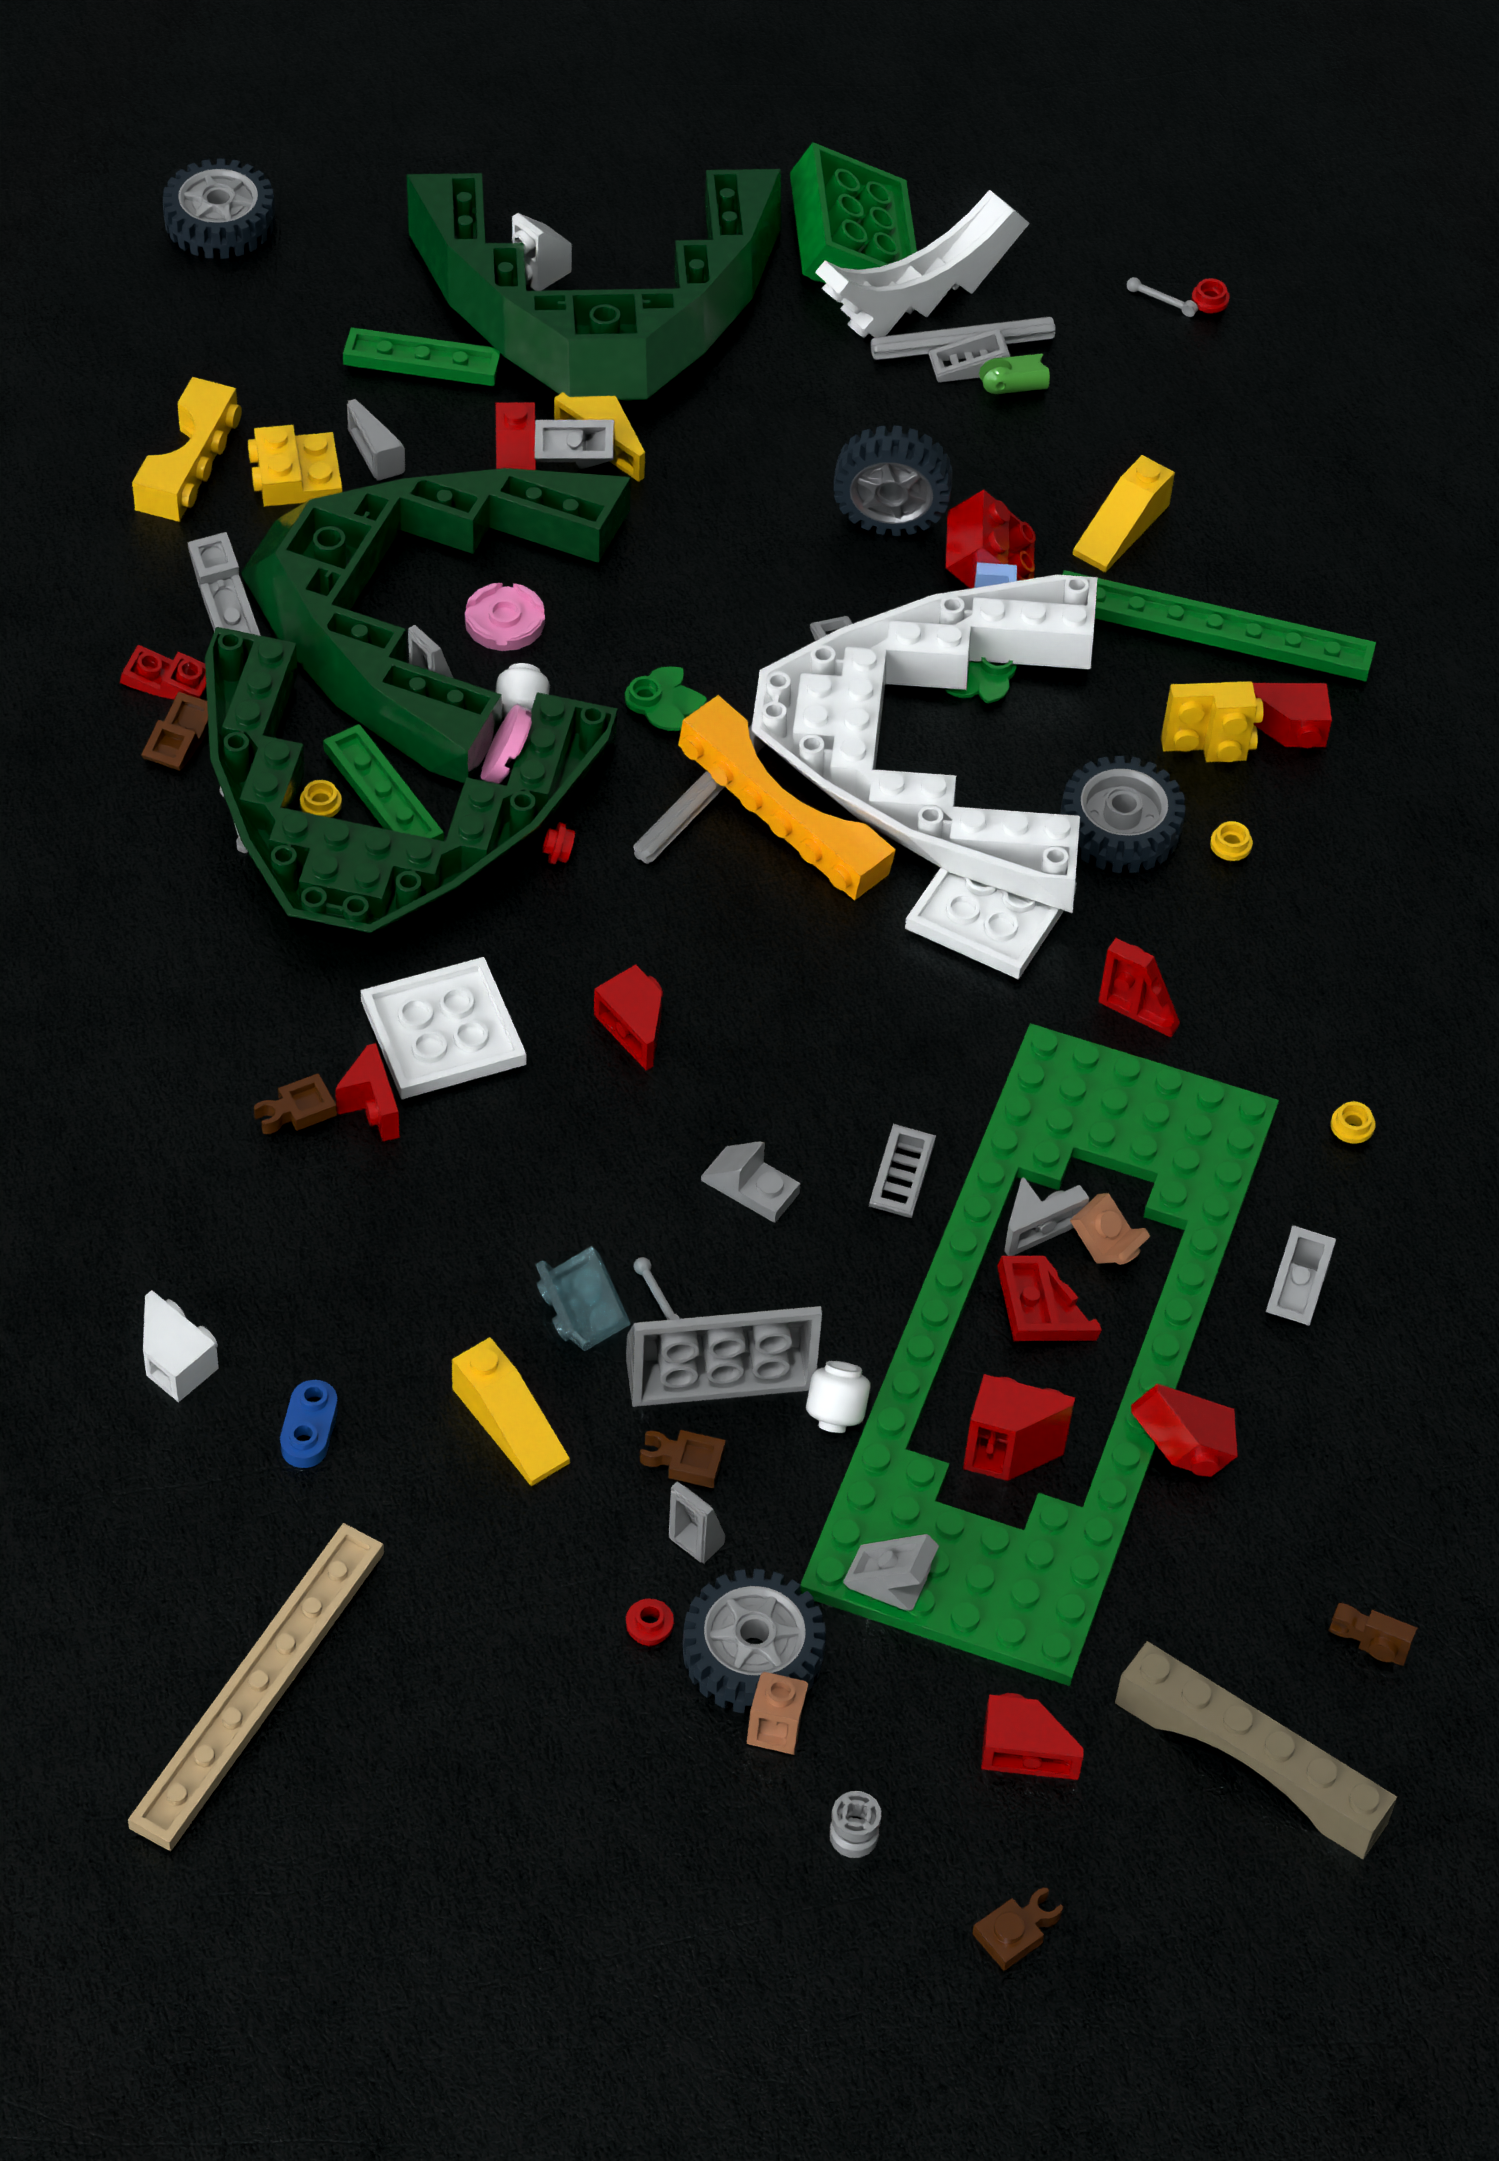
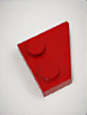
[1098,938,1180,1037]
[997,1256,1102,1341]

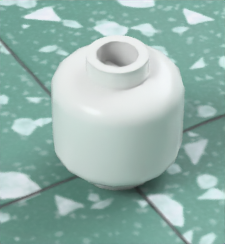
[496,663,550,719]
[806,1361,871,1433]

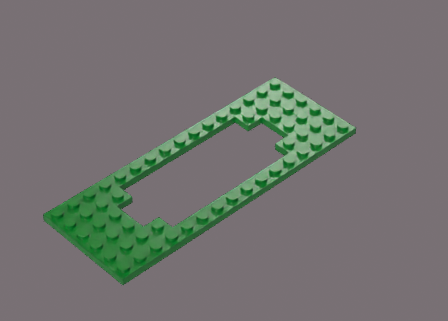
[800,1023,1279,1686]

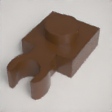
[254,1073,337,1134]
[640,1430,726,1488]
[1329,1603,1417,1666]
[972,1888,1063,1971]

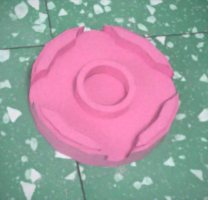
[465,583,545,651]
[481,704,532,784]

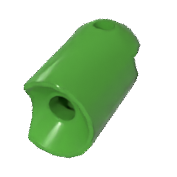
[979,354,1050,394]

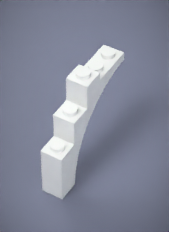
[815,190,1029,338]

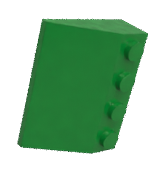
[790,142,917,284]

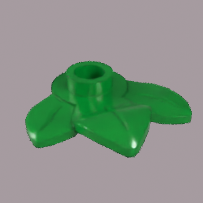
[945,657,1017,703]
[625,667,707,731]

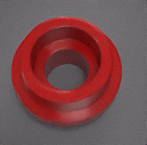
[1191,278,1229,313]
[542,822,575,864]
[626,1599,674,1646]

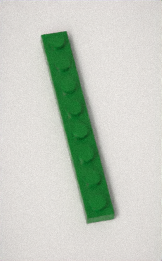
[1062,570,1376,681]

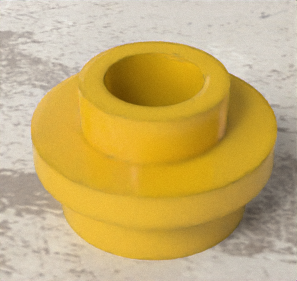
[300,780,342,818]
[1210,821,1253,861]
[1331,1101,1375,1144]

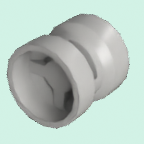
[830,1791,881,1858]

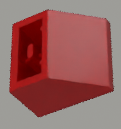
[946,490,1035,589]
[963,1374,1075,1481]

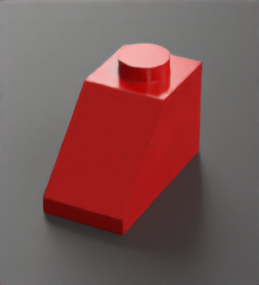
[496,402,536,470]
[1253,683,1332,748]
[594,965,663,1071]
[1131,1384,1238,1477]
[981,1693,1084,1780]

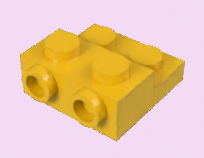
[248,425,342,507]
[1161,681,1263,762]

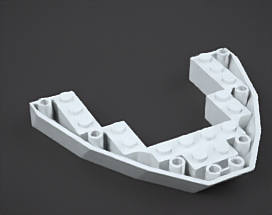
[751,575,1098,913]

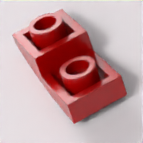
[120,645,206,700]

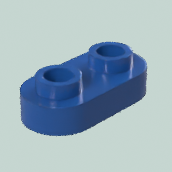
[280,1380,338,1468]

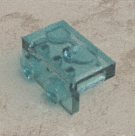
[535,1246,631,1351]

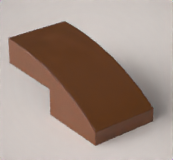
[141,692,209,771]

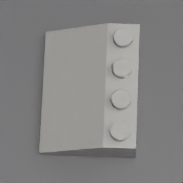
[626,1306,822,1407]

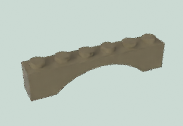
[1115,1641,1397,1859]

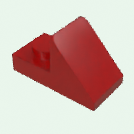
[335,1043,400,1142]

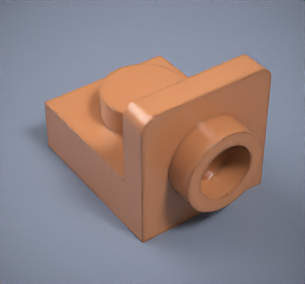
[1070,1193,1150,1265]
[747,1672,808,1755]

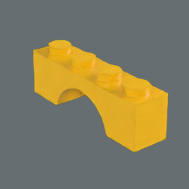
[132,377,241,522]

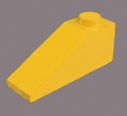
[554,392,645,482]
[1073,455,1175,572]
[452,1337,570,1486]

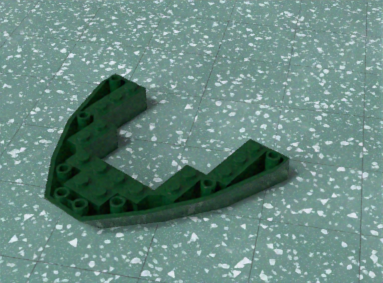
[407,169,781,401]
[241,468,631,783]
[205,627,618,933]

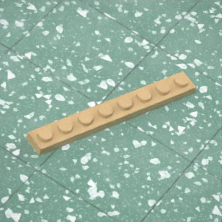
[128,1523,384,1851]

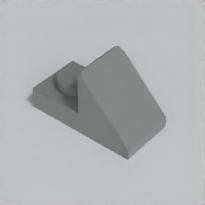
[535,420,615,469]
[701,1141,800,1223]
[1004,1178,1089,1256]
[1266,1226,1336,1325]
[843,1534,939,1611]

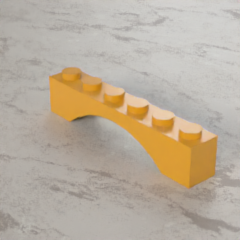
[678,695,896,901]

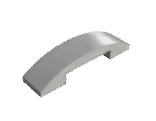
[188,532,261,636]

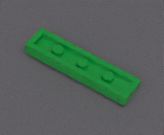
[343,327,502,386]
[323,724,444,841]

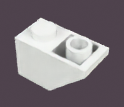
[512,213,572,291]
[143,1290,219,1402]

